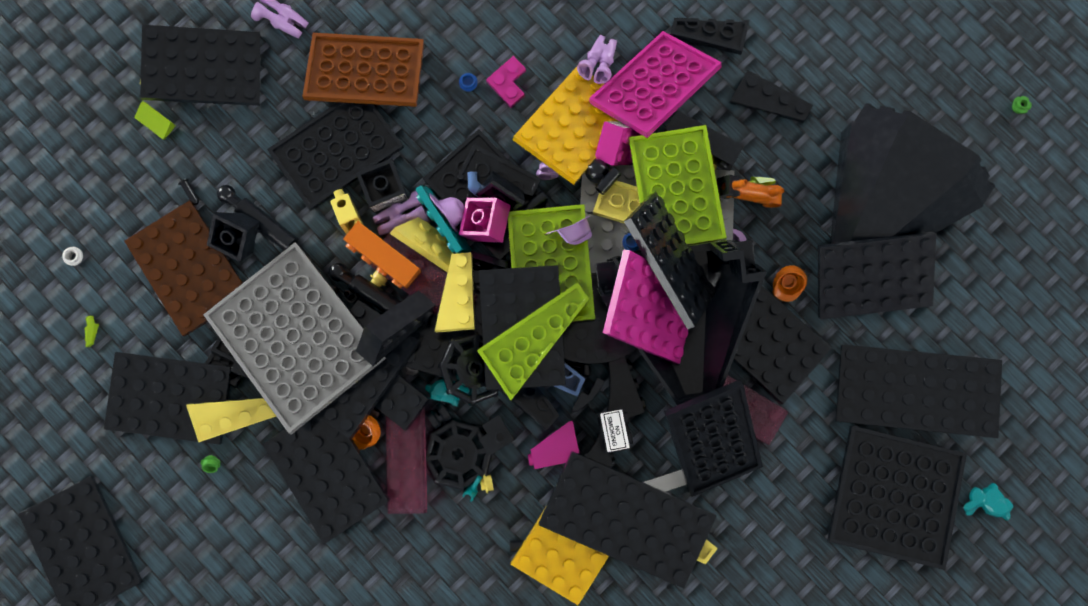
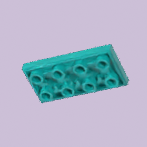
[416,185,472,253]

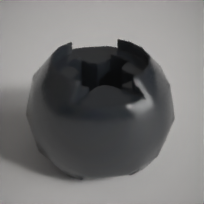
[585,159,609,183]

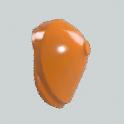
[773,265,808,302]
[353,415,381,450]

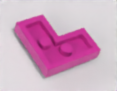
[486,55,526,108]

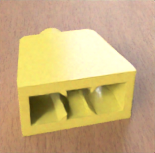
[330,189,364,235]

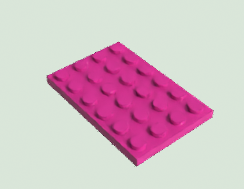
[589,31,721,138]
[603,250,688,364]

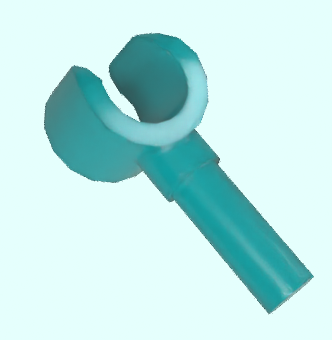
[463,476,482,502]

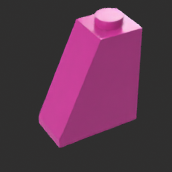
[527,421,580,469]

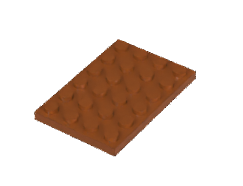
[302,33,424,107]

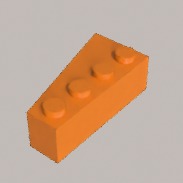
[343,221,421,289]

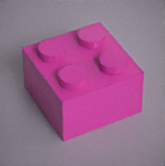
[459,198,511,243]

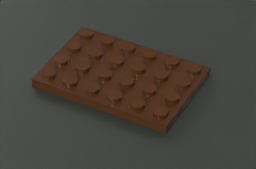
[124,200,243,336]

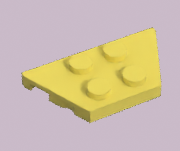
[390,217,453,273]

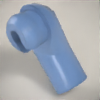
[468,172,482,197]

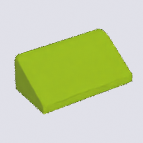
[134,101,175,140]

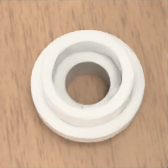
[62,247,83,266]

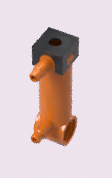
[717,175,784,208]

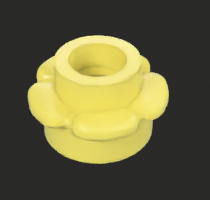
[370,271,388,287]
[480,475,494,494]

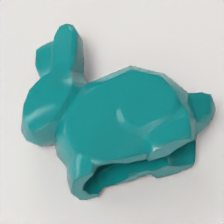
[425,379,470,407]
[963,483,1014,521]

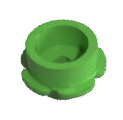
[1012,96,1032,114]
[201,455,220,473]

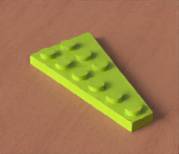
[477,282,589,400]

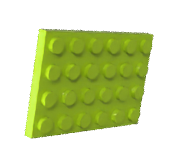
[629,125,727,245]
[508,204,595,322]

